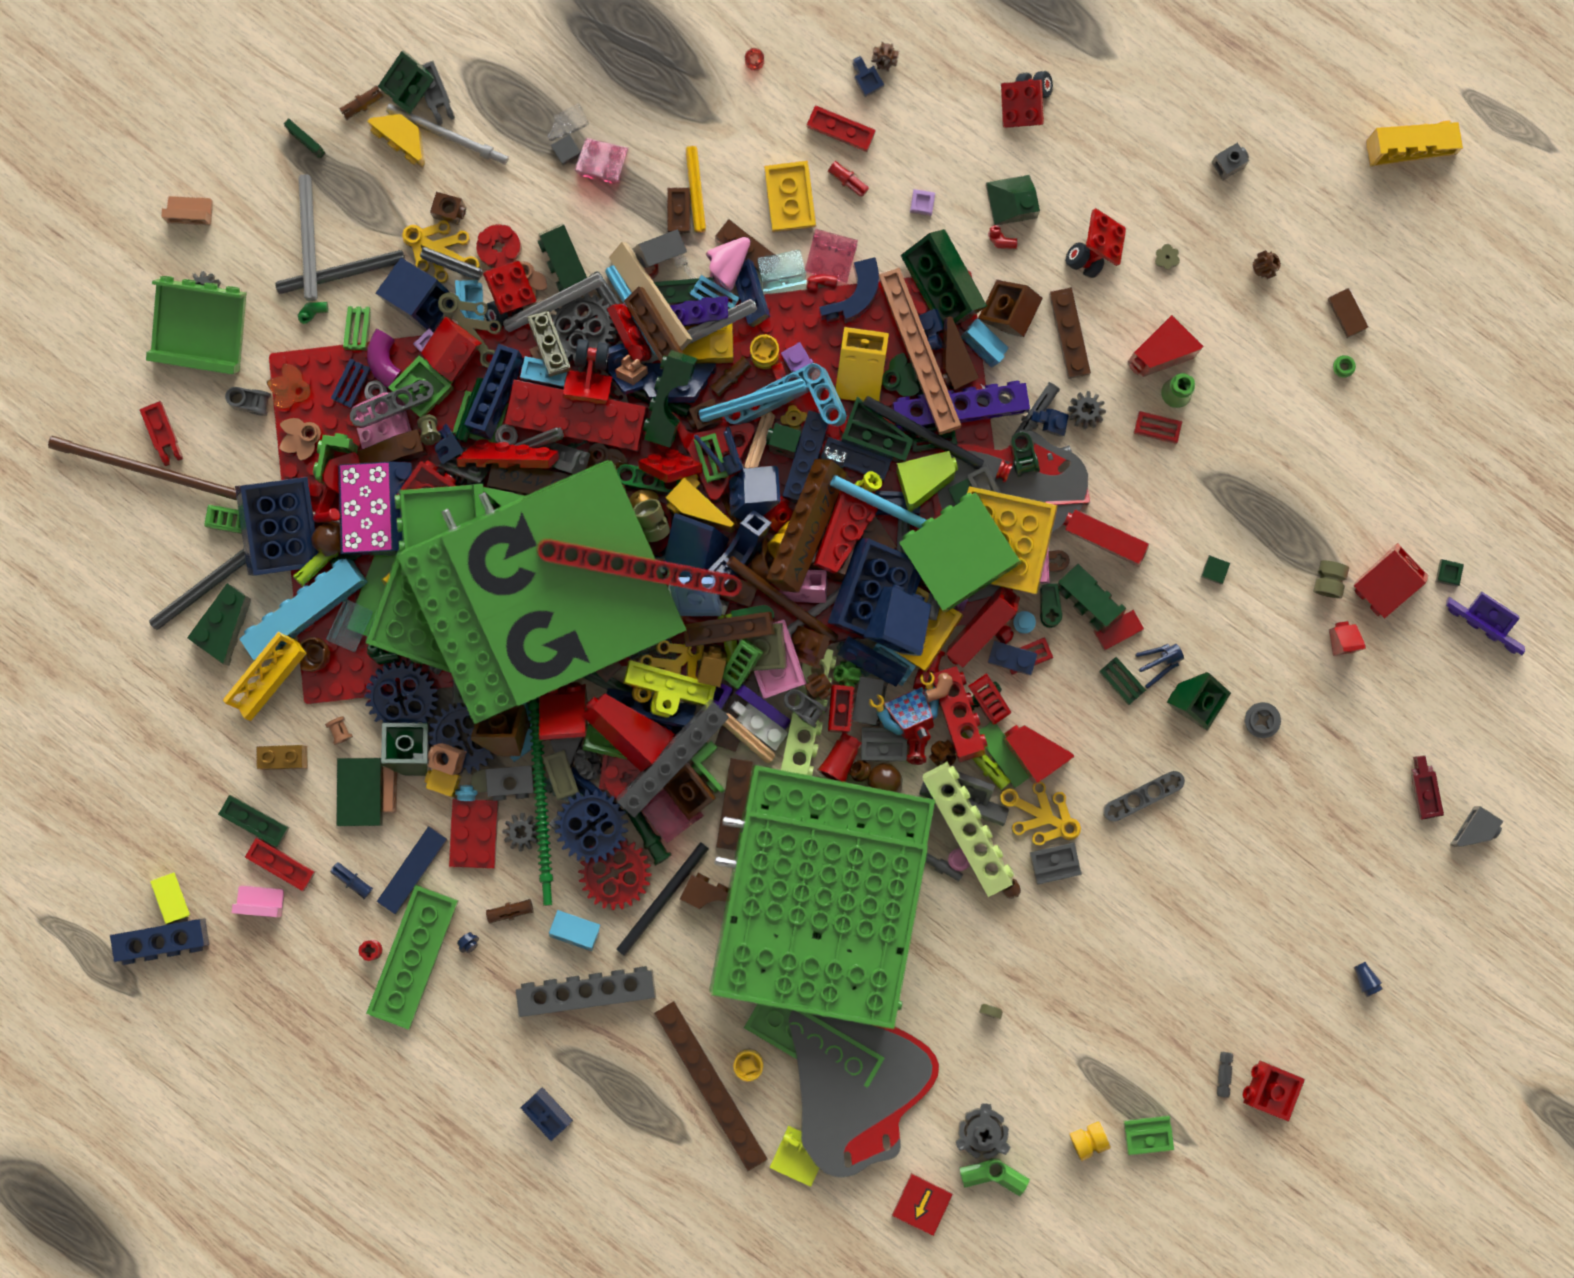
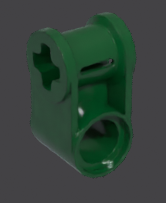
[1010,432,1040,477]

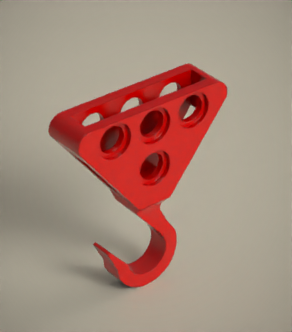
[653,412,755,503]

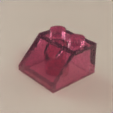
[642,789,704,843]

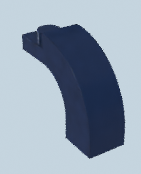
[819,257,879,324]
[706,510,771,588]

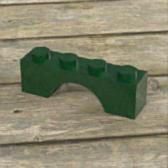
[643,350,698,448]

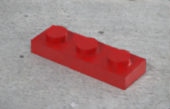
[806,105,876,152]
[245,838,316,891]

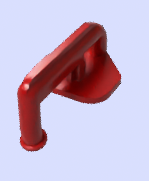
[313,452,360,523]

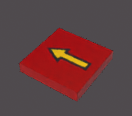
[892,1173,953,1236]

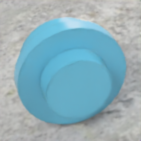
[1013,611,1036,634]
[455,785,478,801]

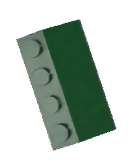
[900,229,987,332]

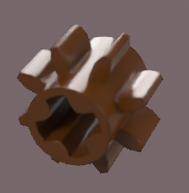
[871,42,899,71]
[1253,250,1281,279]
[804,672,833,700]
[929,739,956,767]

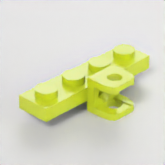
[623,660,716,718]

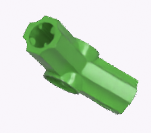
[959,1158,1030,1197]

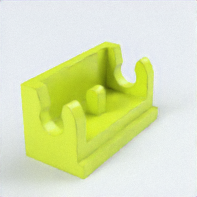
[150,872,190,925]

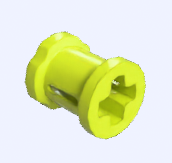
[854,471,882,493]

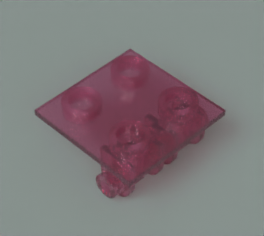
[575,138,629,185]
[805,228,858,283]

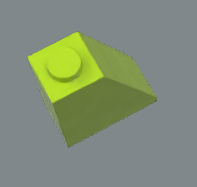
[896,451,958,512]

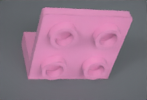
[352,393,411,449]

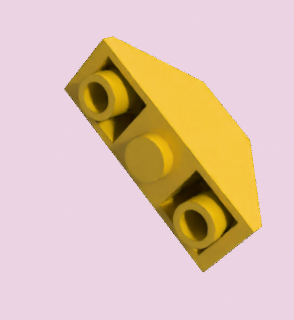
[367,114,425,167]

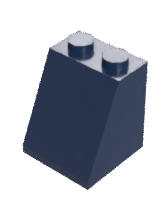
[375,258,454,333]
[662,513,730,577]
[864,584,931,656]

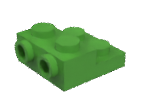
[388,355,454,417]

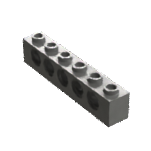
[617,699,729,817]
[516,966,656,1017]

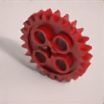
[578,838,652,910]

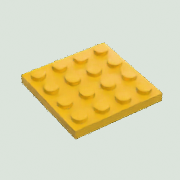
[968,486,1058,594]

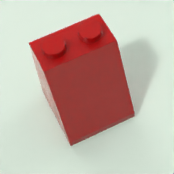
[1128,315,1204,377]
[1354,543,1429,619]
[1003,725,1075,784]

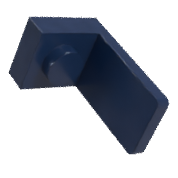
[605,343,644,395]

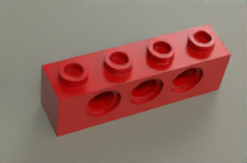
[932,666,988,763]

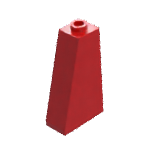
[1063,509,1149,567]
[946,586,1020,668]
[582,693,675,772]

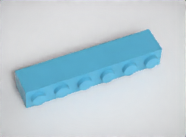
[239,559,368,661]

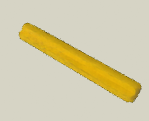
[686,146,706,233]

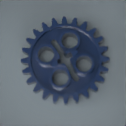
[365,660,439,723]
[428,703,495,774]
[555,789,628,864]

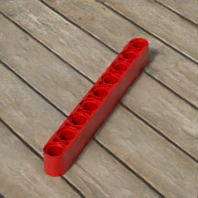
[537,539,741,596]

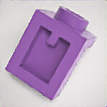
[781,342,814,373]

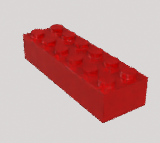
[505,380,648,452]

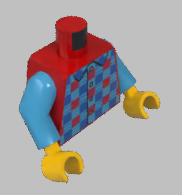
[869,672,939,744]

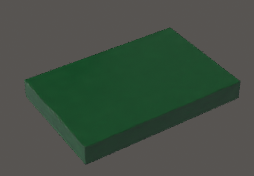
[336,758,383,826]

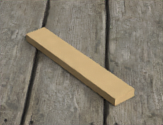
[609,242,693,351]

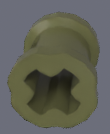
[417,415,441,445]

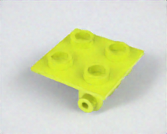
[769,1125,819,1187]

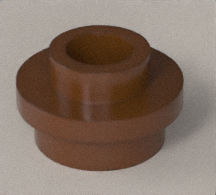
[850,760,871,782]

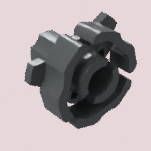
[955,1103,1011,1159]

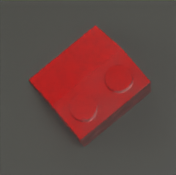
[421,316,482,382]

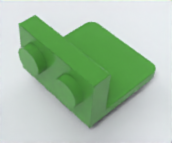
[313,433,358,485]
[691,741,725,793]

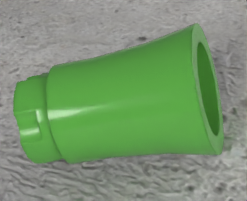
[1161,373,1195,408]

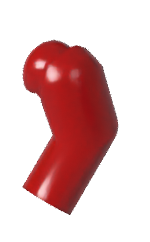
[988,225,1018,250]
[806,274,838,291]

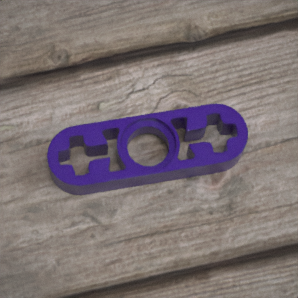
[735,684,791,730]

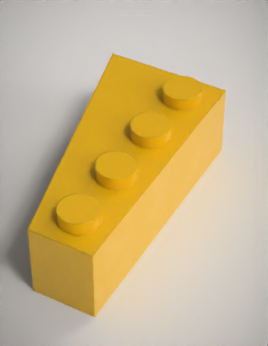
[1366,121,1463,166]

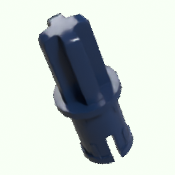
[330,862,373,899]

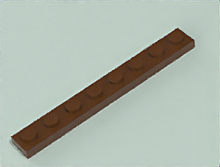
[654,1001,768,1171]

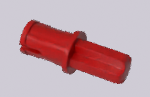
[828,161,869,197]

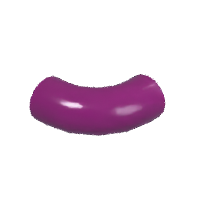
[367,329,402,388]

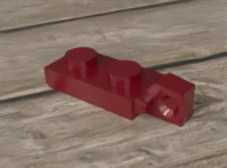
[1411,755,1444,820]

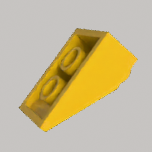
[682,323,734,363]
[666,478,735,533]

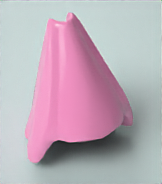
[706,237,750,292]

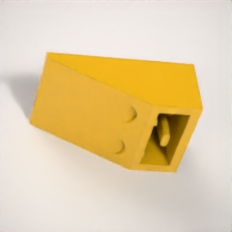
[836,327,889,402]

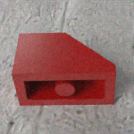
[1329,621,1366,656]

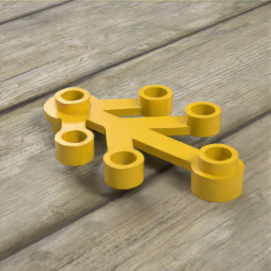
[402,220,480,284]
[632,640,704,703]
[1000,781,1081,845]

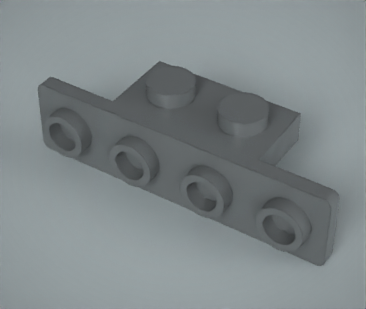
[919,771,1009,826]

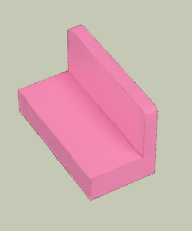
[231,886,284,917]

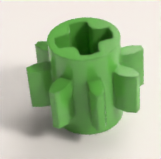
[833,661,861,688]

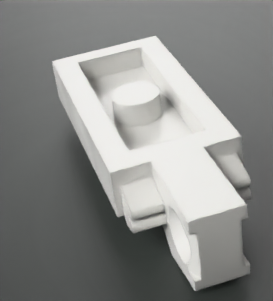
[730,701,788,751]

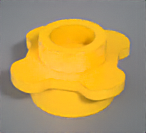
[781,405,807,430]

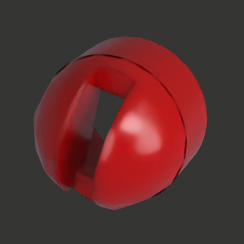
[995,625,1014,644]

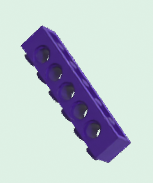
[892,380,1030,432]

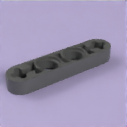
[350,380,434,428]
[1103,771,1185,822]

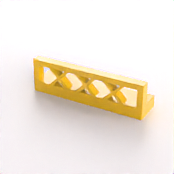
[223,632,306,721]

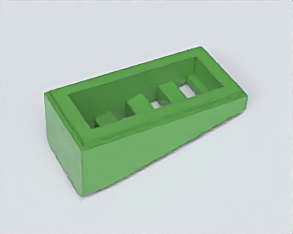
[204,505,242,534]
[722,639,764,689]

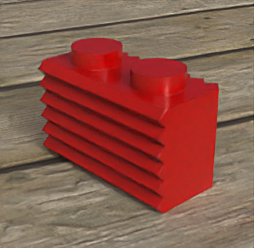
[828,685,855,734]

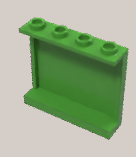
[146,276,247,375]
[395,484,485,582]
[899,492,1022,612]

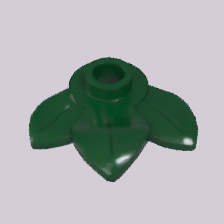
[882,353,920,397]

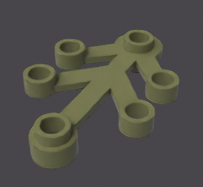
[438,292,502,367]

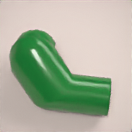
[298,302,329,324]

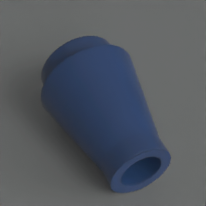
[1353,961,1383,997]

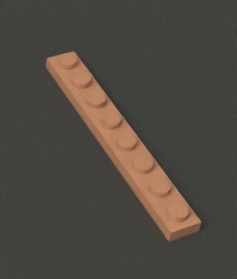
[879,268,961,435]

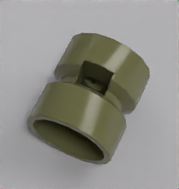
[633,499,670,542]
[1313,560,1349,599]

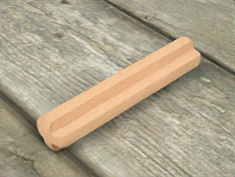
[744,412,775,469]
[723,713,775,763]

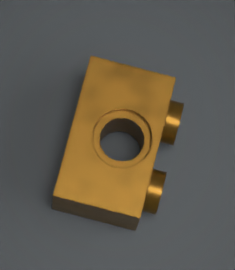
[698,644,726,687]
[256,745,308,770]

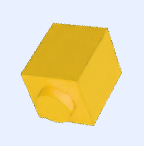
[424,768,462,797]

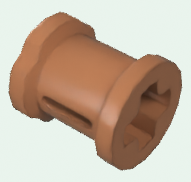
[325,716,353,745]

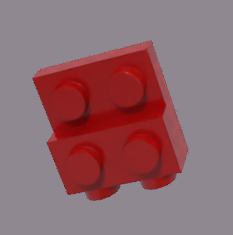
[394,460,457,498]
[1243,1060,1305,1122]

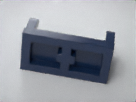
[435,423,463,464]
[520,1087,573,1141]

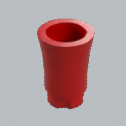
[817,733,861,783]

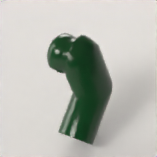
[367,645,400,665]

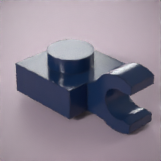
[852,56,884,97]
[919,309,944,351]
[1031,409,1069,436]

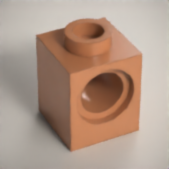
[428,743,466,775]

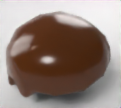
[311,522,340,557]
[299,637,331,672]
[867,763,903,793]

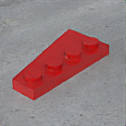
[457,439,559,468]
[814,490,878,574]

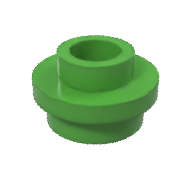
[1333,355,1356,378]

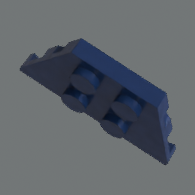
[641,363,716,403]

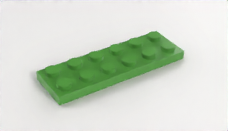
[366,885,459,1030]
[744,1004,885,1088]

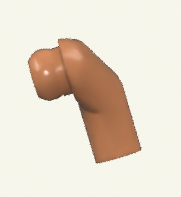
[925,673,953,702]

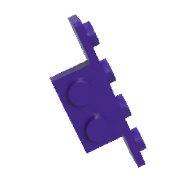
[670,296,728,326]
[1446,591,1525,656]

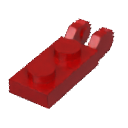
[607,304,652,362]
[140,401,183,466]

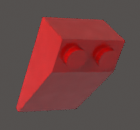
[539,682,588,740]

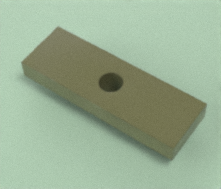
[527,311,571,377]

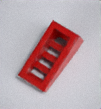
[968,673,1011,725]

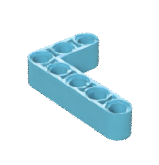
[724,363,847,426]

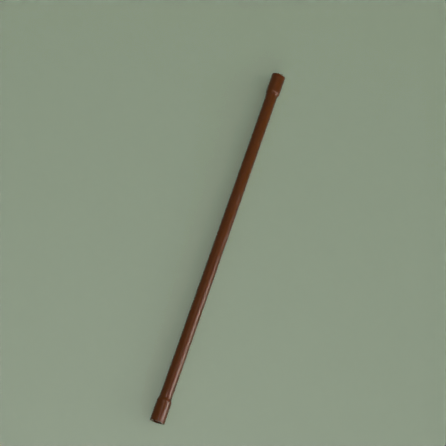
[48,436,340,525]

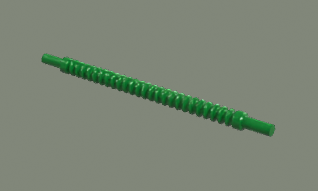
[528,697,553,906]

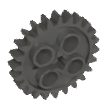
[549,293,618,364]

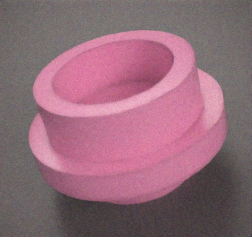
[948,848,970,871]

